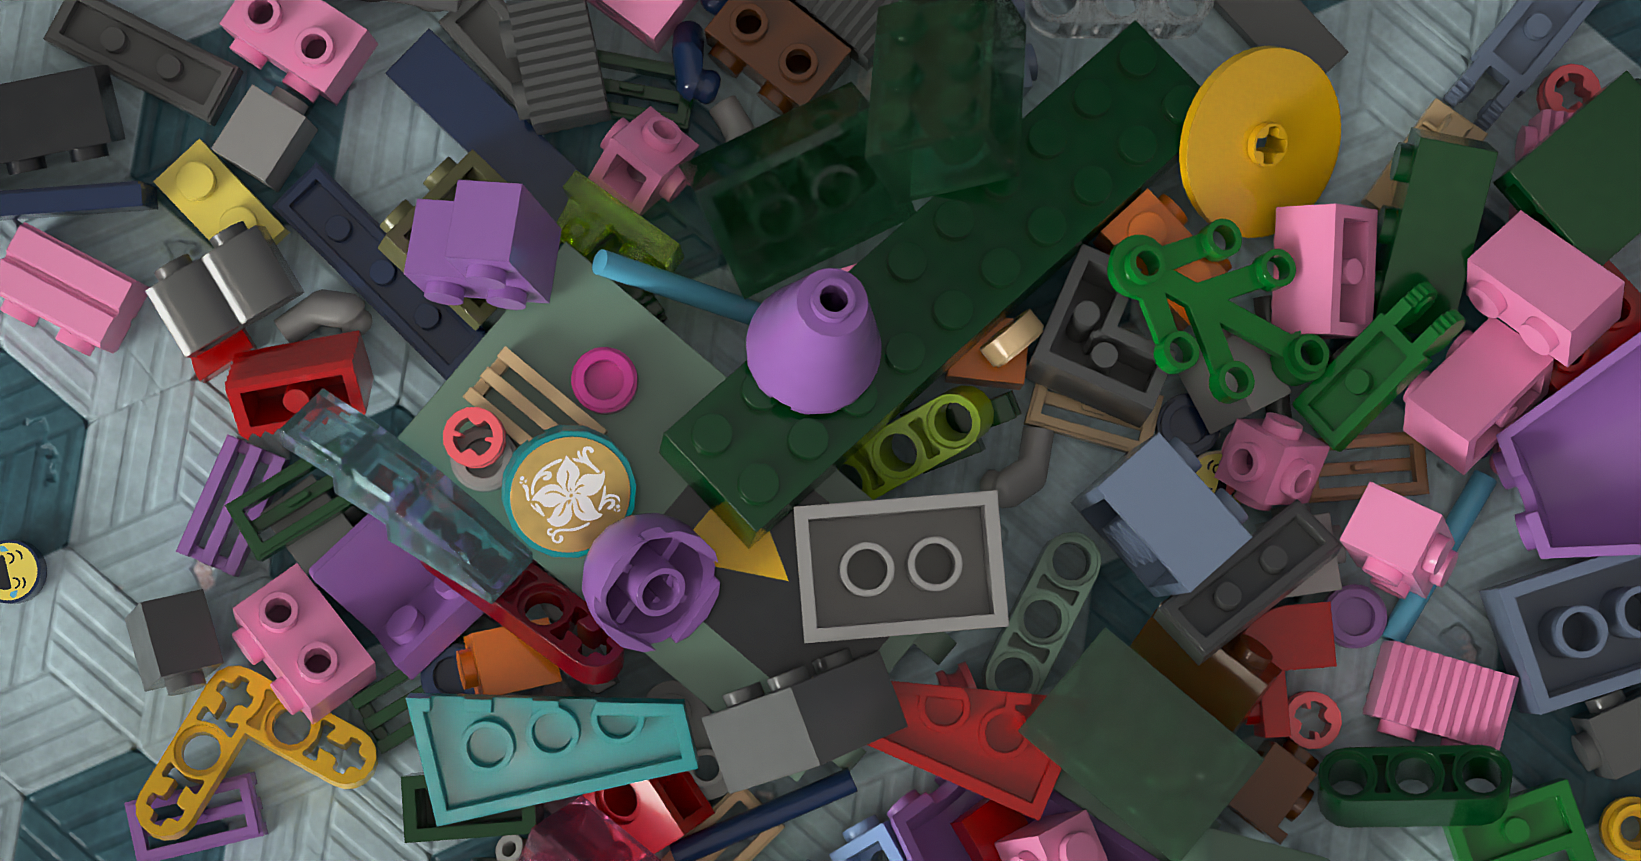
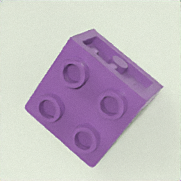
[309,484,504,680]

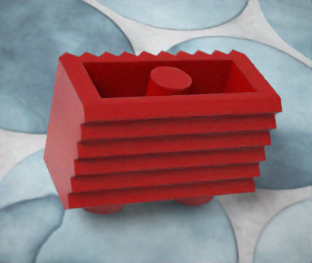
[225,330,374,440]

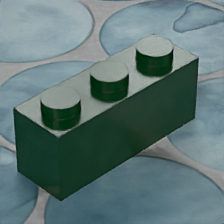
[1373,127,1499,335]

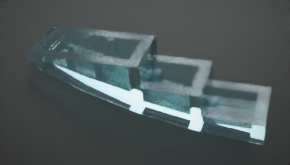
[279,389,533,604]

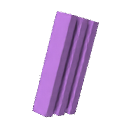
[176,434,290,577]
[124,772,268,861]

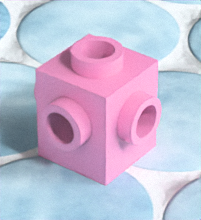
[587,106,700,220]
[1214,412,1330,511]

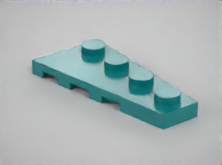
[406,693,699,827]

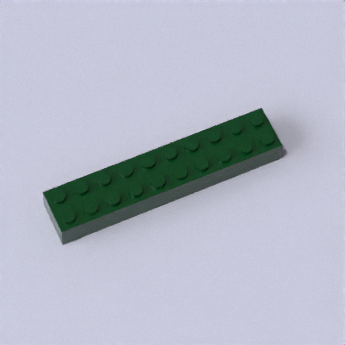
[659,20,1201,549]

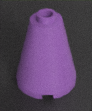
[746,268,881,414]

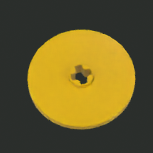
[1179,46,1341,238]

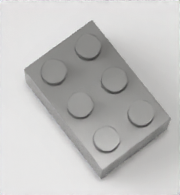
[793,490,1009,643]

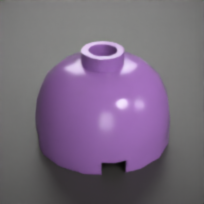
[582,513,720,652]

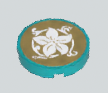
[501,425,636,558]

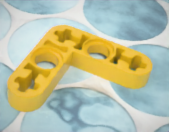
[135,665,378,841]

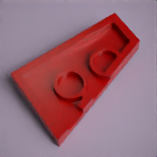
[868,681,1091,821]

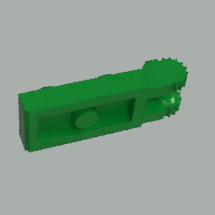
[1292,281,1466,452]

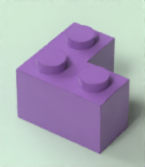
[404,180,562,310]

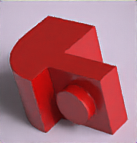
[1237,602,1337,738]

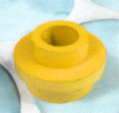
[1599,796,1641,861]

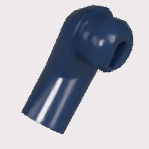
[672,21,721,105]

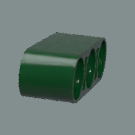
[1317,745,1513,828]

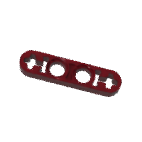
[416,510,625,685]

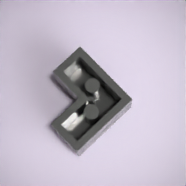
[1025,244,1177,428]
[701,648,908,794]

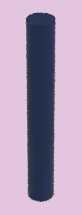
[669,768,858,861]

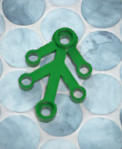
[1107,218,1329,404]

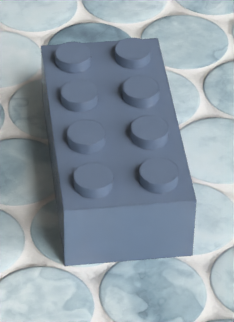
[1071,432,1252,598]
[1479,555,1641,715]

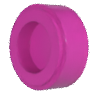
[571,347,639,415]

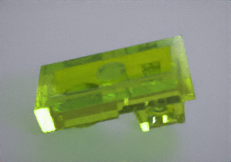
[556,170,685,273]

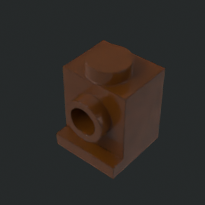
[1219,739,1319,845]

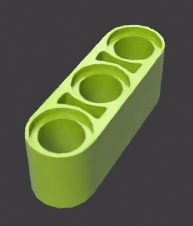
[837,385,994,500]

